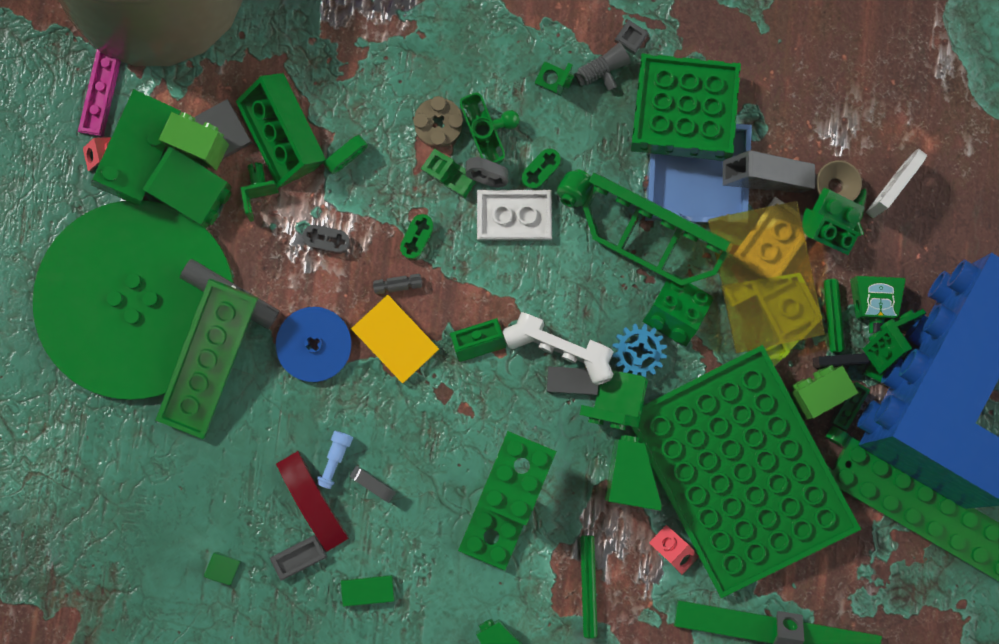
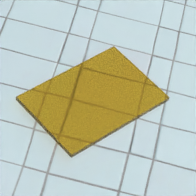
[708,201,825,353]

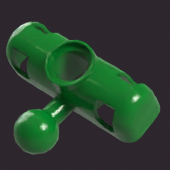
[460,92,520,164]

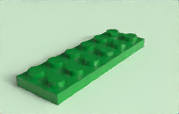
[155,279,259,439]

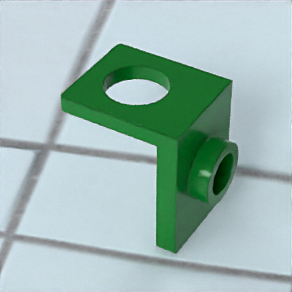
[535,62,574,96]

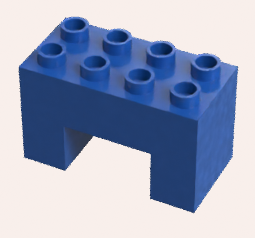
[857,253,999,509]

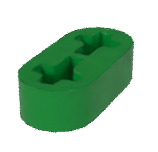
[324,135,368,174]
[521,148,561,190]
[400,214,434,260]

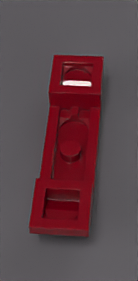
[276,451,349,552]

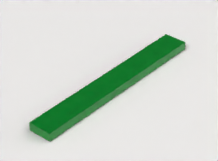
[673,600,882,644]

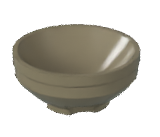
[815,160,862,201]

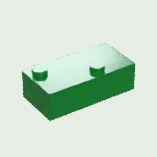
[91,89,181,206]

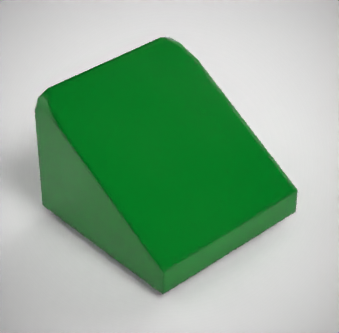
[204,552,241,585]

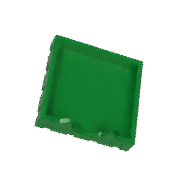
[631,53,741,161]

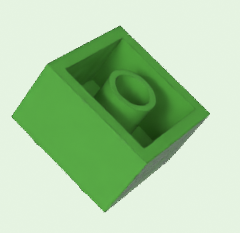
[159,112,229,171]
[789,365,858,420]

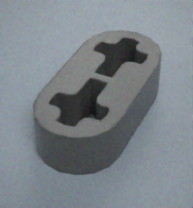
[466,157,508,188]
[302,225,350,254]
[350,465,396,503]

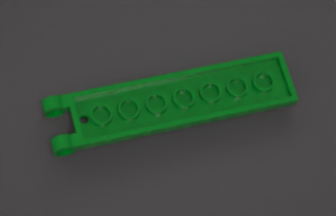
[825,426,999,582]

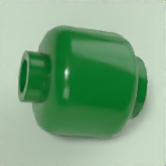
[557,169,593,208]

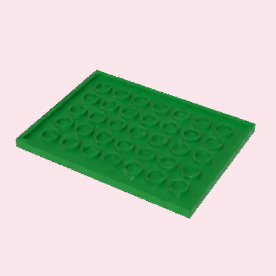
[632,345,861,598]

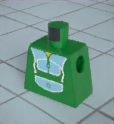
[850,276,905,334]

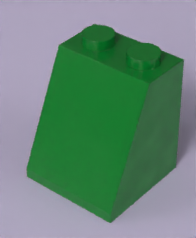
[143,146,232,229]
[605,435,662,511]

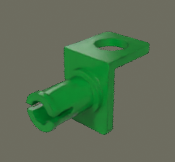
[241,162,279,222]

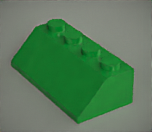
[236,73,326,188]

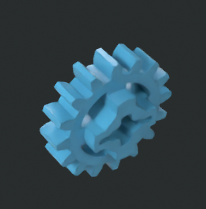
[612,324,667,377]

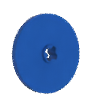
[276,307,352,382]

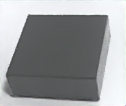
[614,19,649,55]

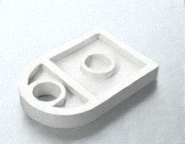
[865,149,927,218]

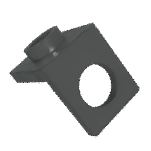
[773,611,804,644]

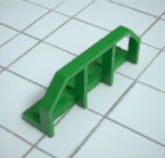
[582,172,734,286]

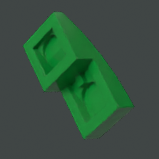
[421,149,477,199]

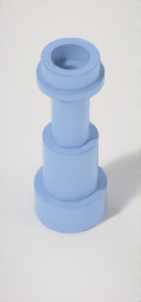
[317,430,353,489]

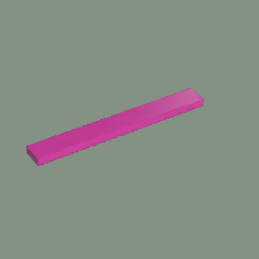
[78,49,121,137]

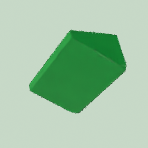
[450,318,506,362]

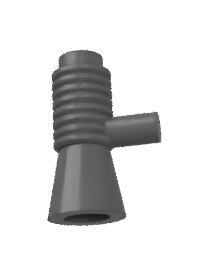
[574,42,631,91]

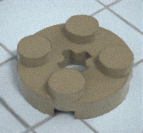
[413,96,463,147]

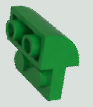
[802,188,865,255]

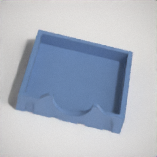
[645,124,752,227]

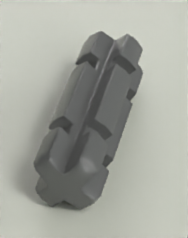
[373,274,422,294]

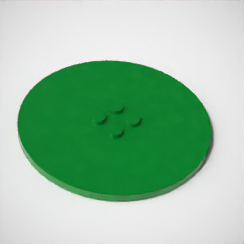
[33,200,234,400]

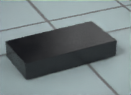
[813,353,870,368]

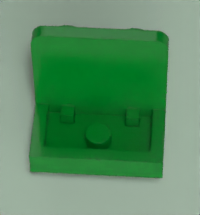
[642,274,713,347]
[579,370,648,430]

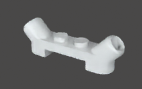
[503,312,614,385]

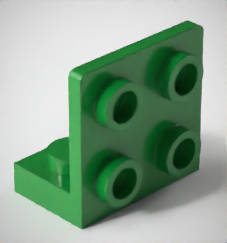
[863,309,926,374]

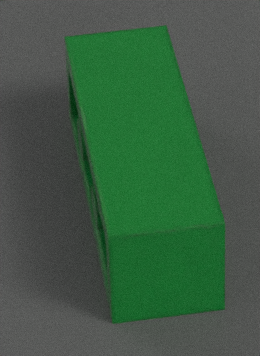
[829,382,870,431]

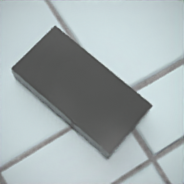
[547,366,598,395]
[270,535,328,581]

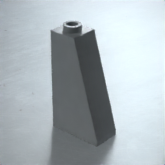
[723,151,817,193]

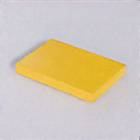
[351,295,440,384]

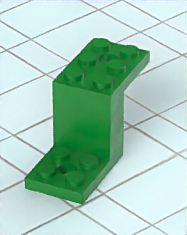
[458,431,557,571]

